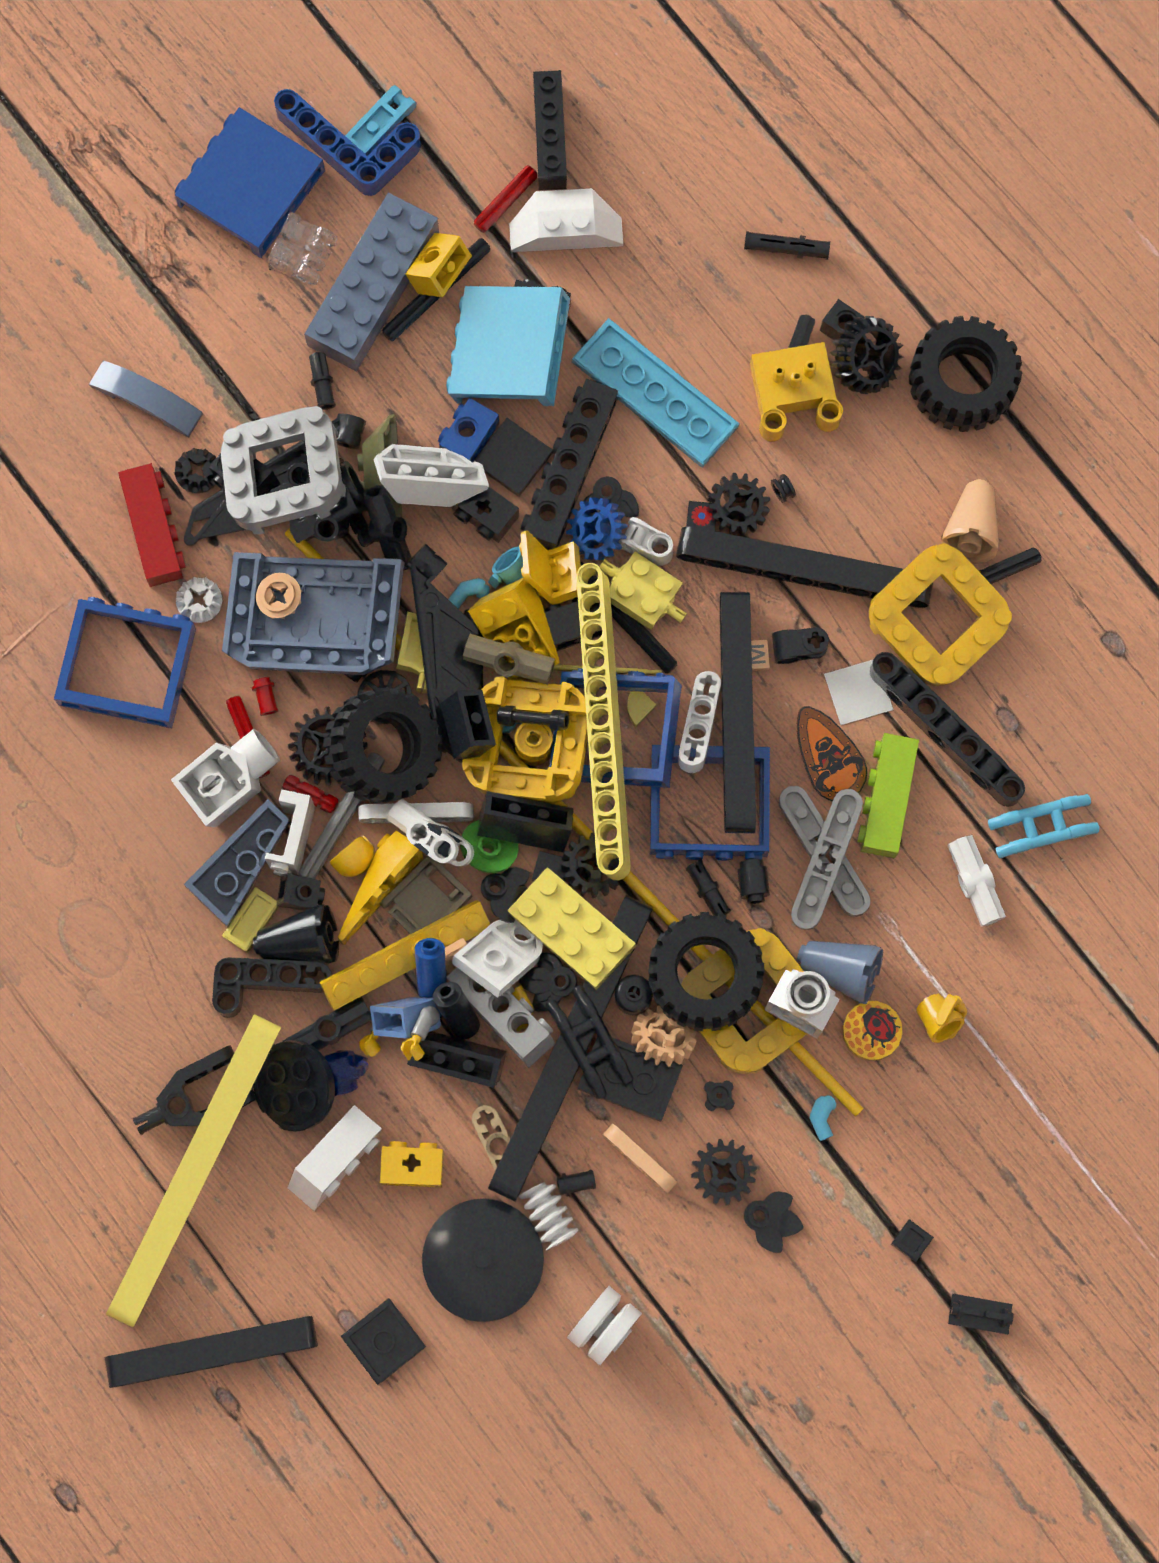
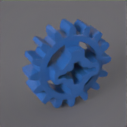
[566,497,628,561]

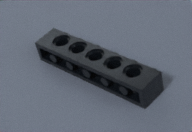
[520,378,618,550]

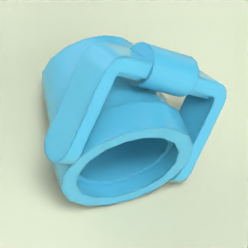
[488,546,523,589]

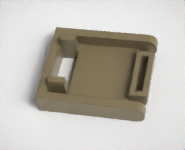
[380,856,472,934]

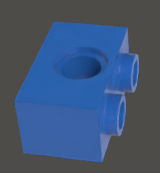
[438,397,499,463]

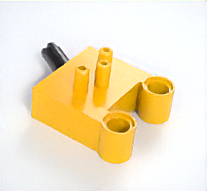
[750,315,843,442]

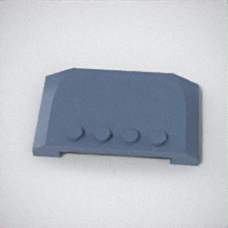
[222,552,404,675]

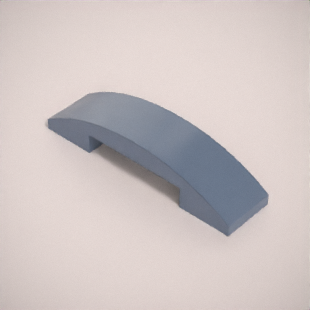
[89,361,203,438]

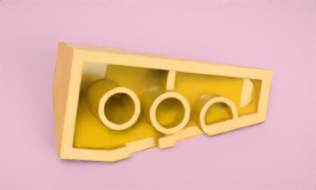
[337,830,424,946]

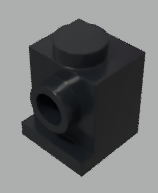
[276,873,325,911]

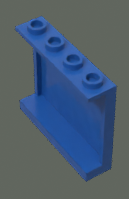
[175,107,325,258]

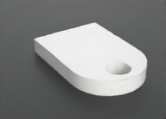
[452,920,543,998]

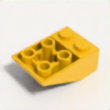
[468,578,560,681]

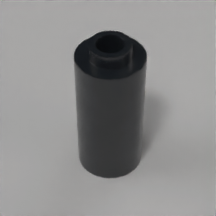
[433,982,480,1040]

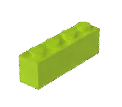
[857,733,919,858]

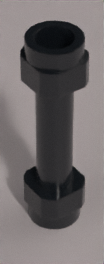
[497,705,570,731]

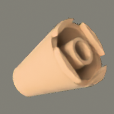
[941,479,999,563]

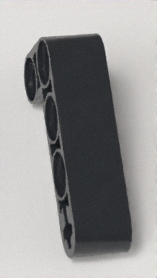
[212,957,333,1018]

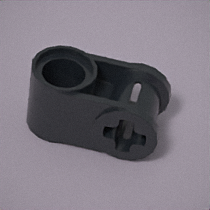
[772,627,829,664]

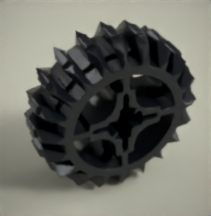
[830,316,904,394]
[288,707,368,786]

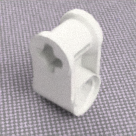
[619,517,673,566]

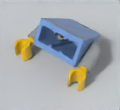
[359,997,442,1061]

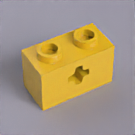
[380,1141,444,1188]

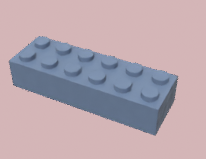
[304,192,439,372]

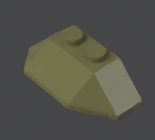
[357,414,402,517]

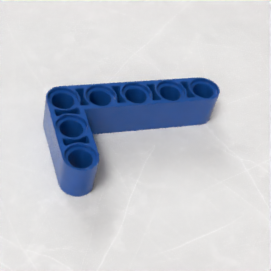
[274,89,421,196]

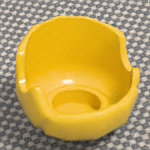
[329,836,374,877]

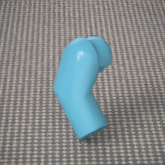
[448,578,490,609]
[809,1095,836,1141]

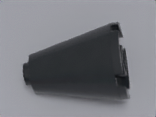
[253,904,339,964]

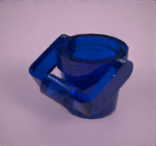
[324,1050,369,1096]

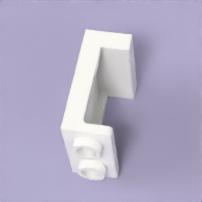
[265,789,315,876]

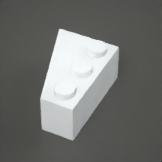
[287,1105,382,1211]

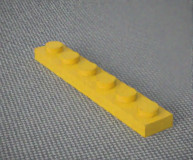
[319,900,490,1010]

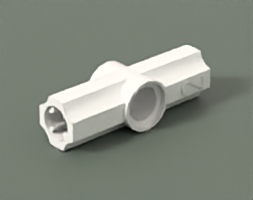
[948,835,1006,927]

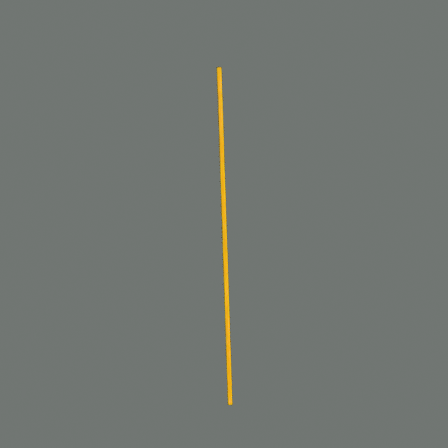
[284,528,864,1117]

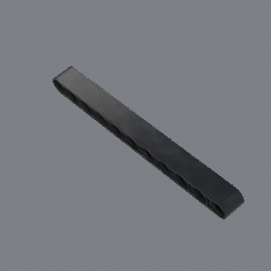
[488,895,653,1202]

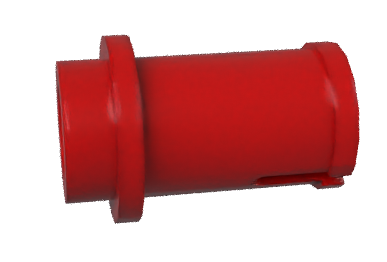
[251,677,279,716]

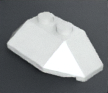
[509,188,623,252]
[374,444,489,507]

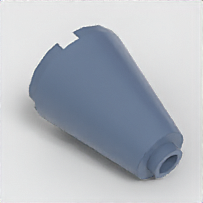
[797,941,883,1004]

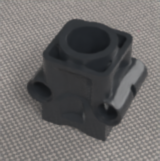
[270,458,367,543]

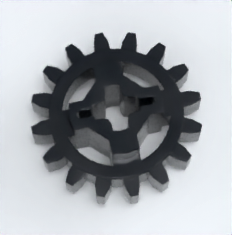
[707,473,770,536]
[561,833,619,898]
[691,1139,757,1206]

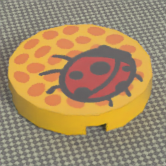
[843,1001,903,1061]

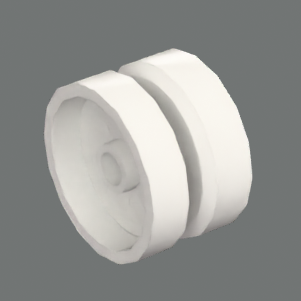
[567,1286,642,1365]

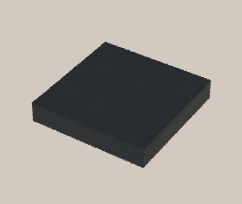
[473,418,553,497]
[341,1298,426,1385]

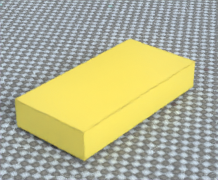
[222,887,279,953]

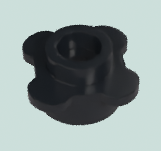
[704,1080,735,1111]

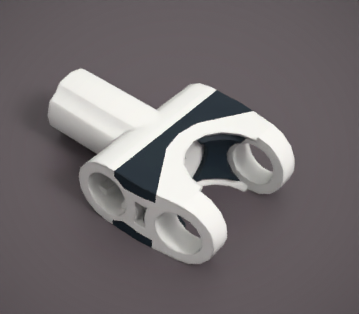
[387,799,474,867]

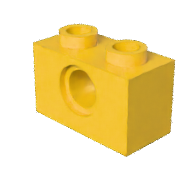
[405,233,472,298]

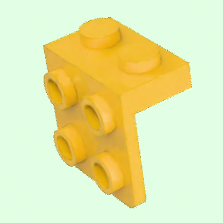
[519,530,581,605]

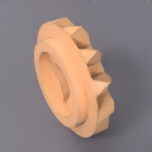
[256,573,303,619]

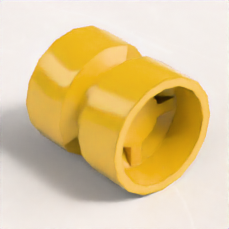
[515,723,553,766]

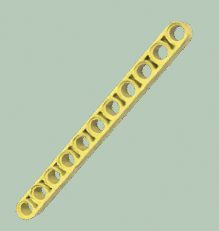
[576,563,631,881]
[106,1014,281,1328]

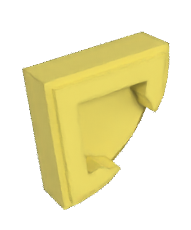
[627,691,657,727]

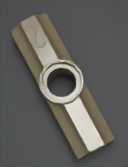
[463,634,555,685]

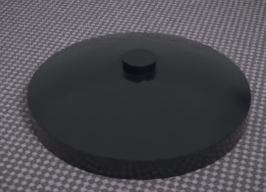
[422,1199,544,1322]

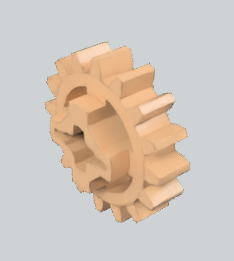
[631,1006,697,1067]

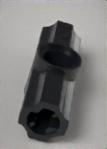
[362,485,412,571]
[282,997,372,1051]

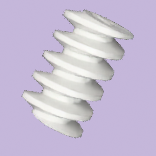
[519,1182,578,1251]

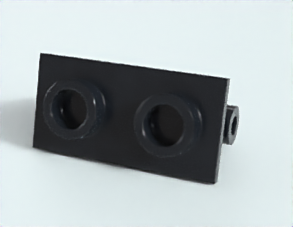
[948,1293,1014,1335]

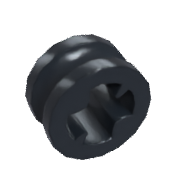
[771,474,796,503]

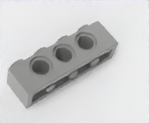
[446,968,556,1068]

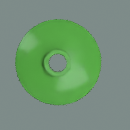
[460,820,519,873]

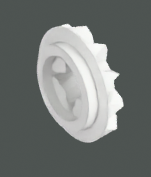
[176,577,222,623]

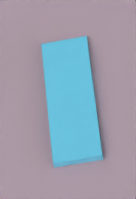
[572,318,740,468]

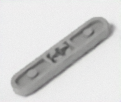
[779,786,870,917]
[791,789,863,930]

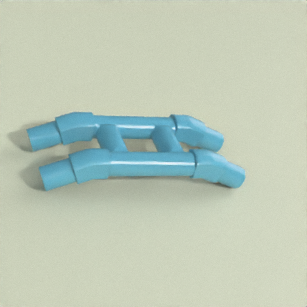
[988,794,1100,858]

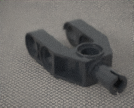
[132,1045,257,1135]

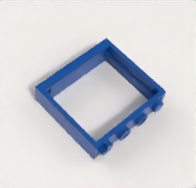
[54,597,196,729]
[549,668,682,788]
[650,745,770,861]

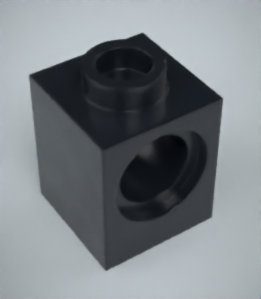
[820,299,864,340]

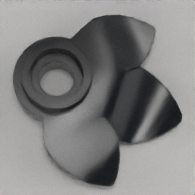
[584,476,639,520]
[481,867,530,923]
[519,953,577,1012]
[744,1191,803,1253]

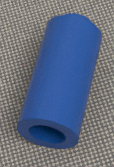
[415,938,447,998]

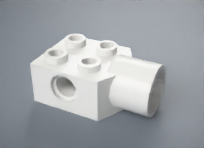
[171,729,280,828]
[764,969,840,1039]

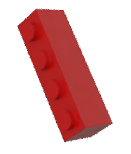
[118,463,186,587]

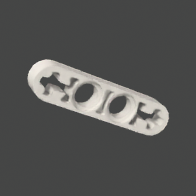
[678,671,721,773]
[358,802,474,824]

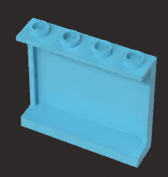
[446,286,570,406]

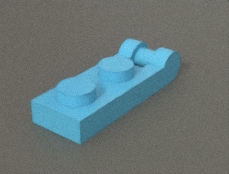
[345,85,417,156]

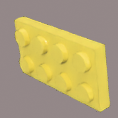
[507,867,636,990]

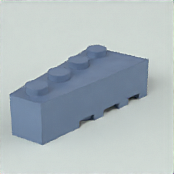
[184,799,289,927]

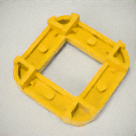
[869,543,1012,686]
[462,676,588,802]
[681,928,807,1074]

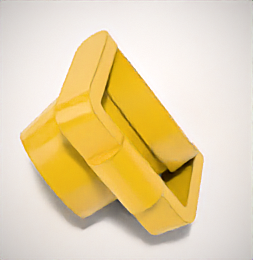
[916,993,967,1043]

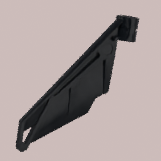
[184,413,366,546]
[406,544,483,763]

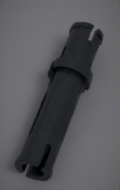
[744,231,831,260]

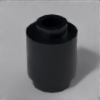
[737,859,770,904]

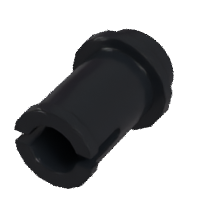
[557,1170,596,1197]

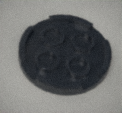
[253,1040,335,1132]

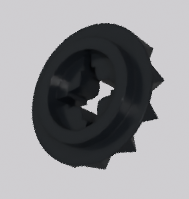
[174,448,216,493]

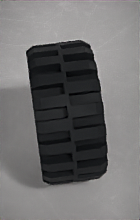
[909,316,1022,432]
[323,687,443,803]
[648,912,764,1031]

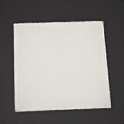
[824,660,893,725]

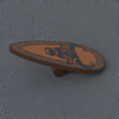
[797,706,867,801]

